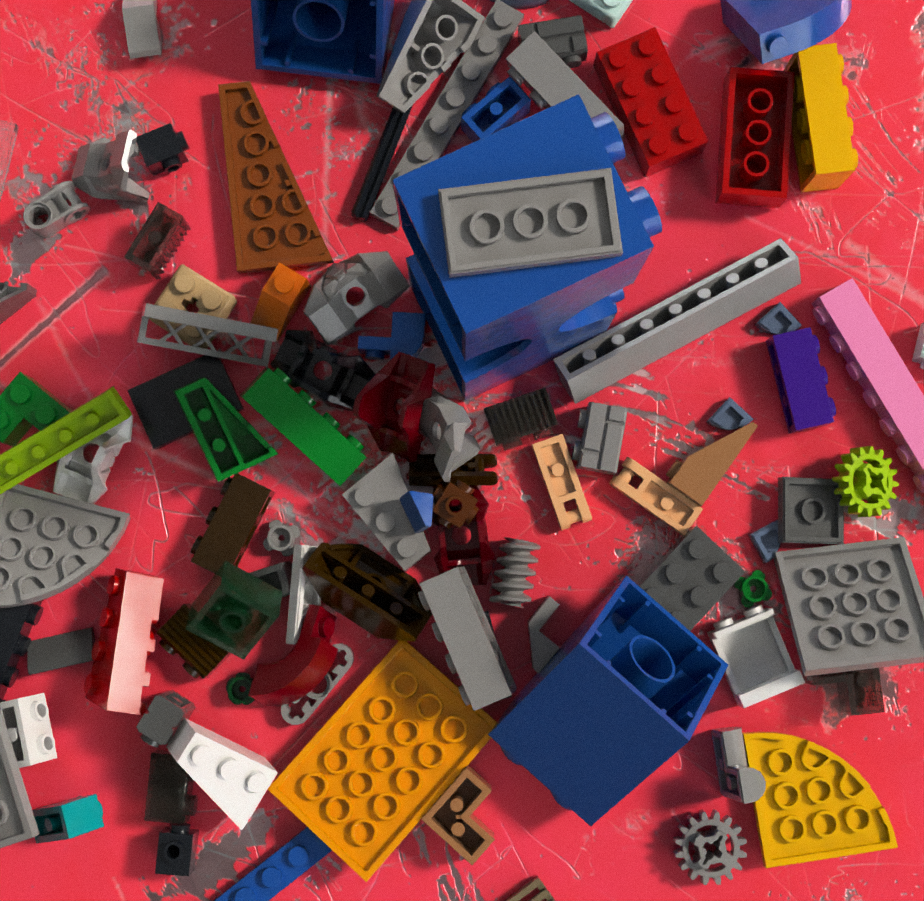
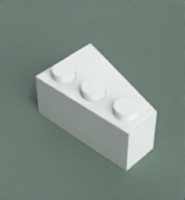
[166,718,278,830]

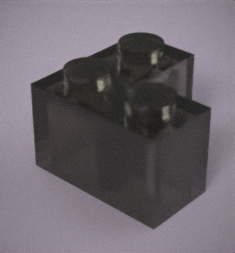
[802,668,885,716]

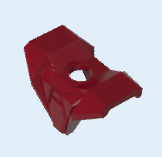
[353,352,436,462]
[432,485,496,585]

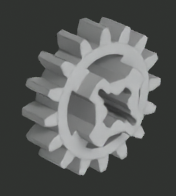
[673,809,747,885]

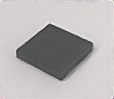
[778,477,844,545]

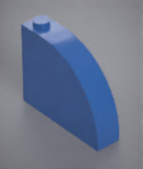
[721,0,852,64]

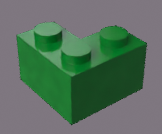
[0,372,72,446]

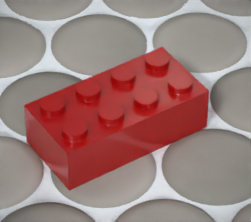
[593,27,709,177]
[715,67,795,208]

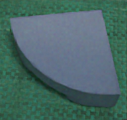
[755,302,802,335]
[706,397,753,430]
[748,520,781,563]

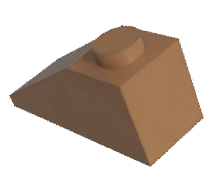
[666,422,758,506]

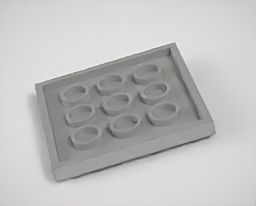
[773,537,924,676]

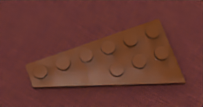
[218,81,334,274]

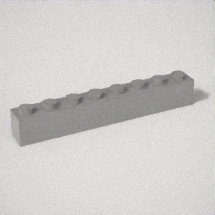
[553,238,801,404]

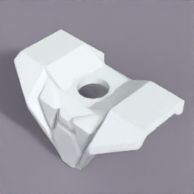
[53,415,134,504]

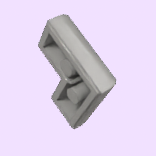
[711,727,766,804]

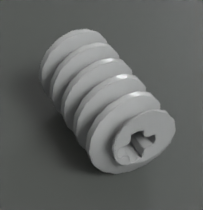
[489,537,541,608]

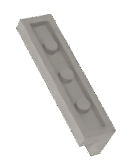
[137,303,278,367]

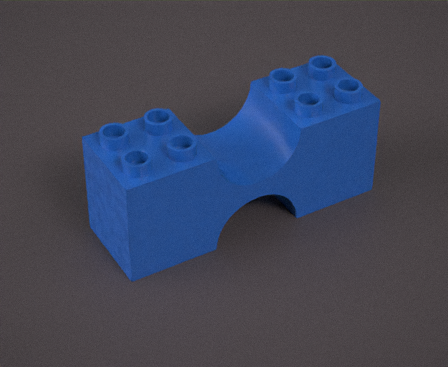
[392,94,662,401]

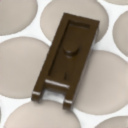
[409,454,498,486]

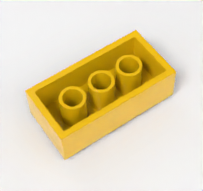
[783,43,858,193]

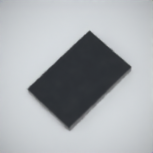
[128,355,244,450]

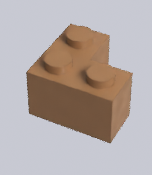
[421,765,495,865]

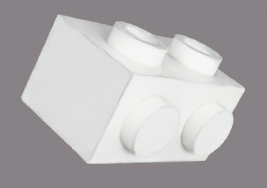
[0,693,57,768]

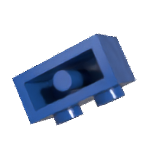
[461,76,531,142]

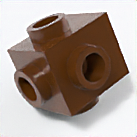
[432,479,479,529]

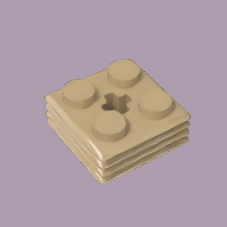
[149,264,237,349]

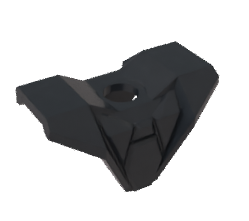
[270,330,375,412]

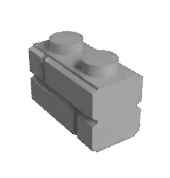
[572,402,628,475]

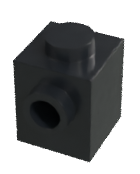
[136,123,190,176]
[155,822,199,876]

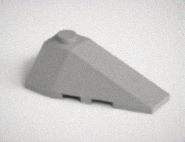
[376,0,485,113]

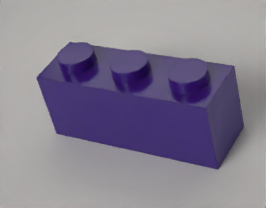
[766,327,836,434]

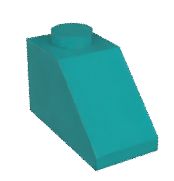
[32,794,104,844]

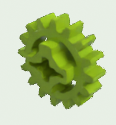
[832,446,899,517]

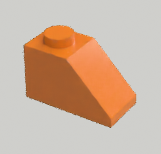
[250,263,311,341]

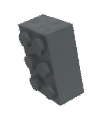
[637,526,745,631]

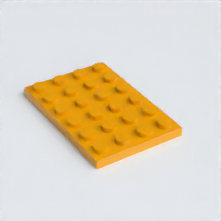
[268,640,497,882]

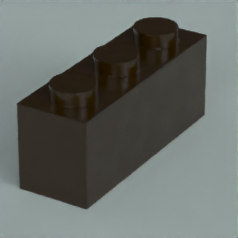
[191,473,275,579]

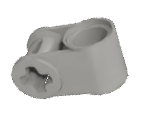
[23,181,90,238]

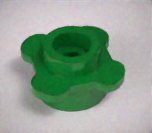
[734,570,772,608]

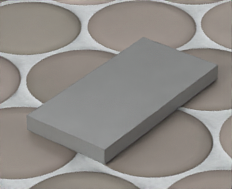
[438,168,623,278]

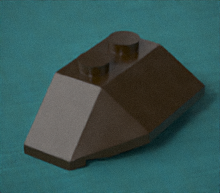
[302,543,432,642]

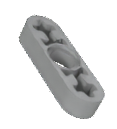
[281,643,354,725]

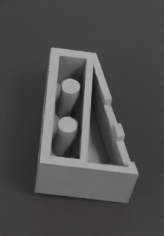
[342,453,431,572]

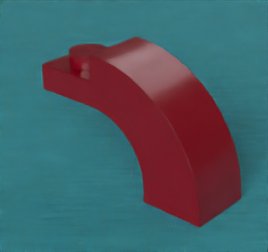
[248,604,338,706]

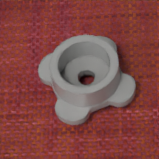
[263,520,300,556]

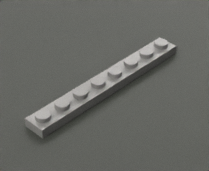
[370,0,524,231]

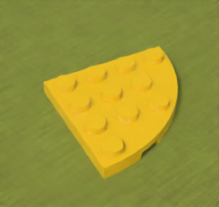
[743,731,898,868]

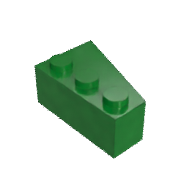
[173,377,278,482]

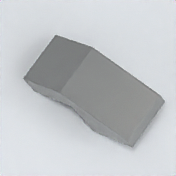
[122,0,163,59]
[527,596,560,673]

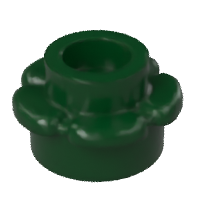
[226,672,255,705]

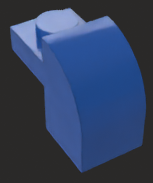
[358,312,426,360]

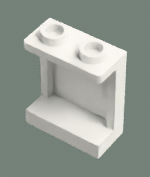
[707,604,805,708]

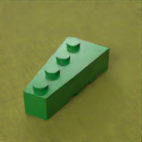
[240,367,367,486]

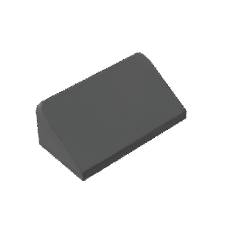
[27,627,95,675]

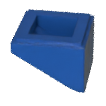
[400,491,434,533]

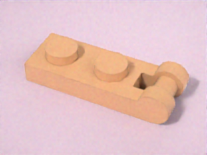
[531,434,592,531]
[609,457,703,536]

